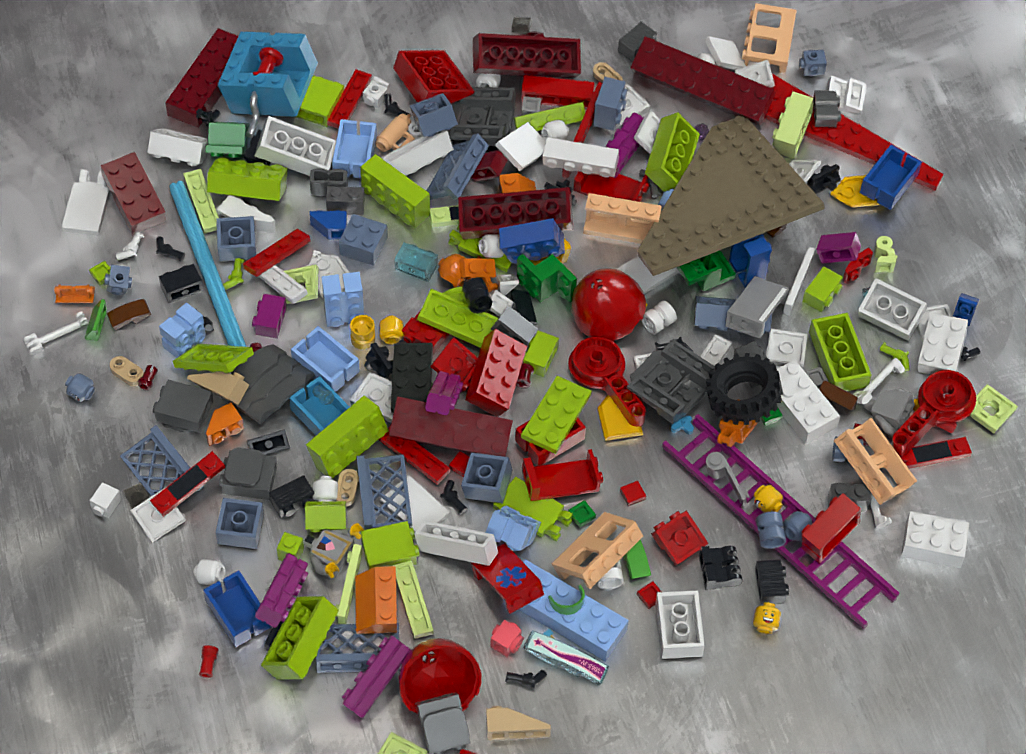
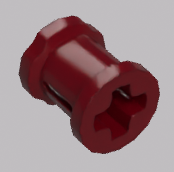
[516,363,534,389]

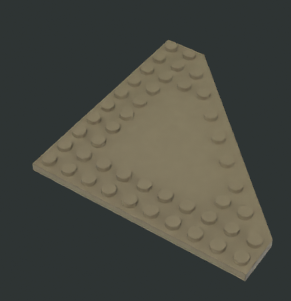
[637,116,825,276]

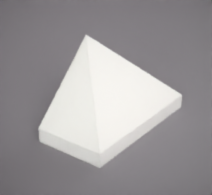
[496,273,519,296]

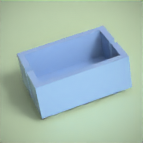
[332,119,377,178]
[321,272,364,327]
[291,326,360,392]

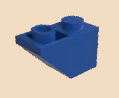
[310,210,347,240]
[953,293,979,326]

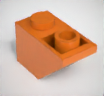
[206,402,244,446]

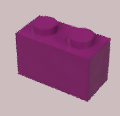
[816,232,861,263]
[252,294,287,339]

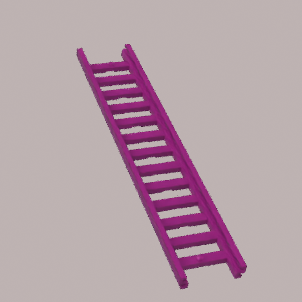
[662,414,900,629]

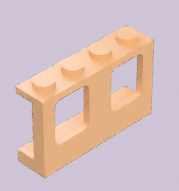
[742,3,797,74]
[583,193,662,244]
[834,418,917,505]
[552,512,643,589]

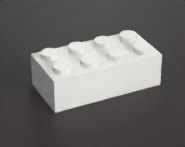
[255,116,336,176]
[761,360,840,445]

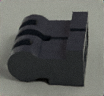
[699,546,743,591]

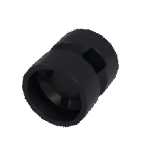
[462,278,493,314]

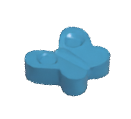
[671,416,694,435]

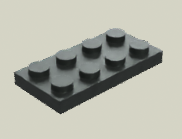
[391,343,433,413]

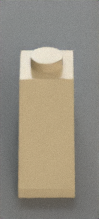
[187,372,249,405]
[486,706,551,740]

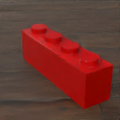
[521,75,595,109]

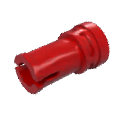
[199,645,219,678]

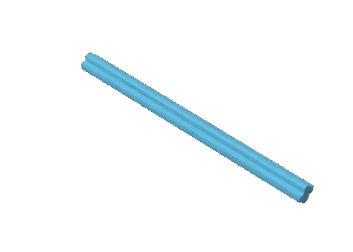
[169,181,247,347]

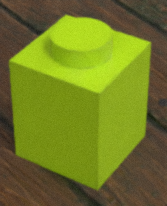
[277,532,304,561]

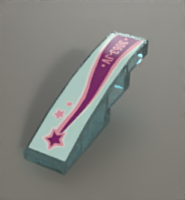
[523,630,610,686]

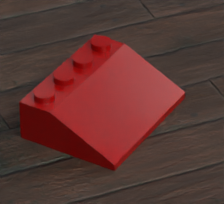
[393,50,475,104]

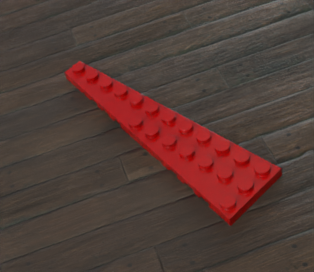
[764,74,944,191]

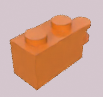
[717,399,757,447]

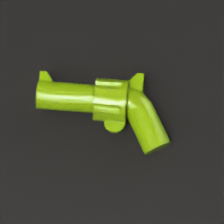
[223,258,244,290]
[880,342,910,372]

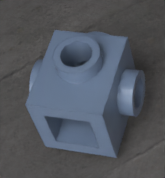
[799,50,827,76]
[104,264,132,295]

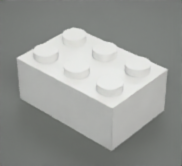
[858,279,927,341]
[918,312,968,375]
[901,511,969,568]
[655,591,705,659]

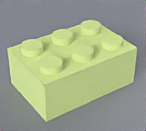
[772,92,813,159]

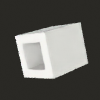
[90,482,122,518]

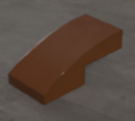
[107,299,151,330]

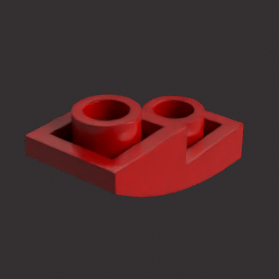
[842,247,873,283]

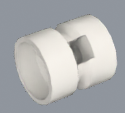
[642,301,677,335]
[597,560,624,589]

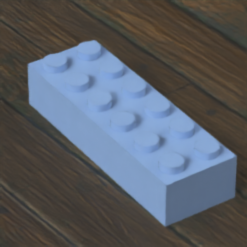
[503,559,629,662]

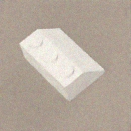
[147,128,208,166]

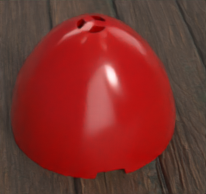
[572,268,646,341]
[399,638,482,714]

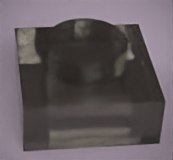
[512,17,531,34]
[123,483,149,509]

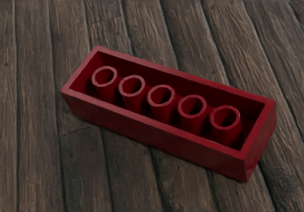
[165,28,238,128]
[473,33,581,78]
[458,187,573,239]
[389,396,513,457]

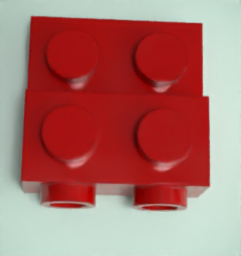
[402,310,450,355]
[430,337,478,392]
[651,510,709,566]

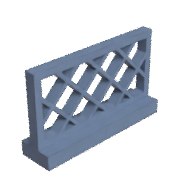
[426,133,489,200]
[120,425,204,496]
[357,455,412,530]
[316,623,400,673]

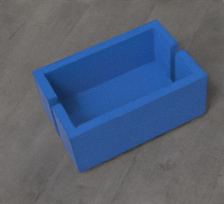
[860,145,922,210]
[499,218,565,264]
[729,233,772,288]
[203,570,271,648]

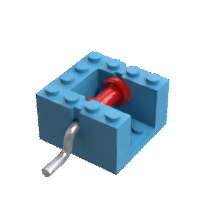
[218,32,318,138]

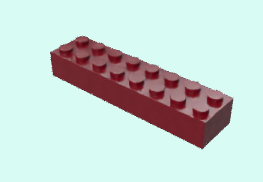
[630,36,776,126]

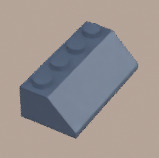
[694,296,772,334]

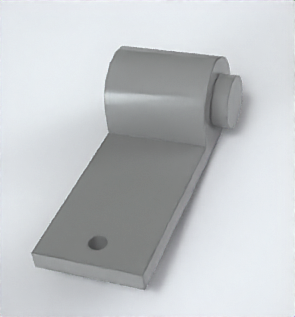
[706,452,749,508]

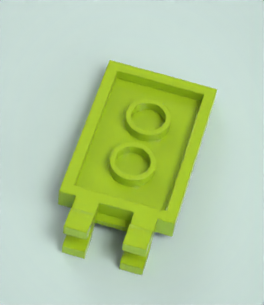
[448,220,513,273]
[493,476,573,542]

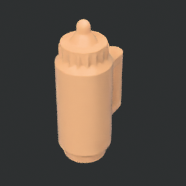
[375,114,415,152]

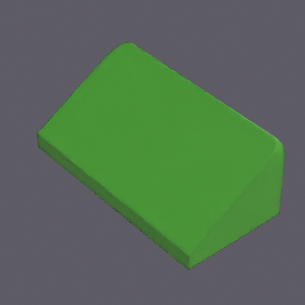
[85,299,107,341]

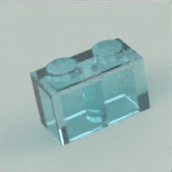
[395,242,438,282]

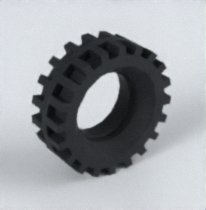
[706,353,783,425]

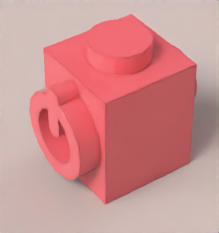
[490,620,524,657]

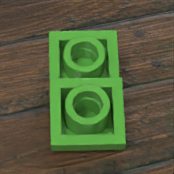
[623,540,651,579]

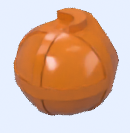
[438,254,468,288]

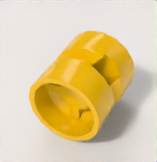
[350,315,375,350]

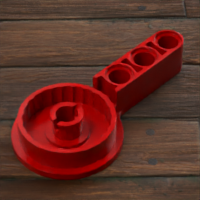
[568,337,646,427]
[892,370,977,456]

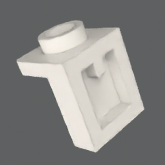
[489,290,514,316]

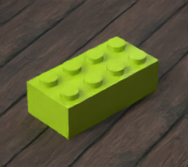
[645,112,700,192]
[360,154,430,228]
[207,158,288,201]
[809,313,872,391]
[306,396,389,479]
[261,596,339,679]

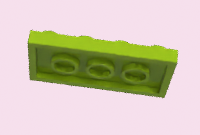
[417,289,498,348]
[173,343,254,373]
[521,376,592,454]

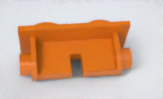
[54,284,95,303]

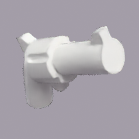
[116,232,145,261]

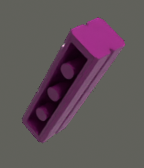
[606,112,644,178]
[425,371,463,415]
[255,553,309,628]
[341,635,411,719]

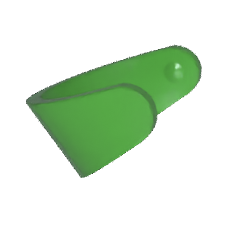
[548,585,585,615]

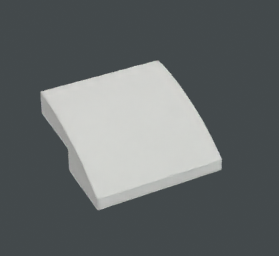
[827,76,866,113]

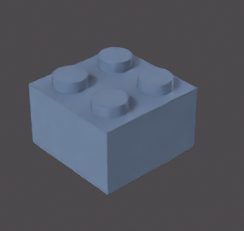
[594,77,628,131]
[410,93,458,137]
[339,214,388,266]
[216,216,256,262]
[461,453,513,503]
[216,498,264,549]

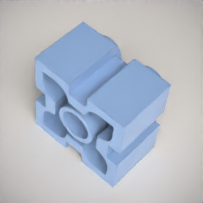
[159,302,206,358]
[485,506,541,551]

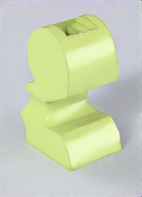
[874,236,898,273]

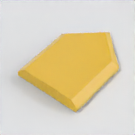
[830,175,880,208]
[597,395,643,441]

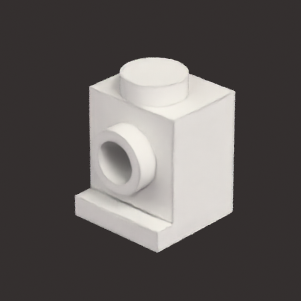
[363,76,390,109]

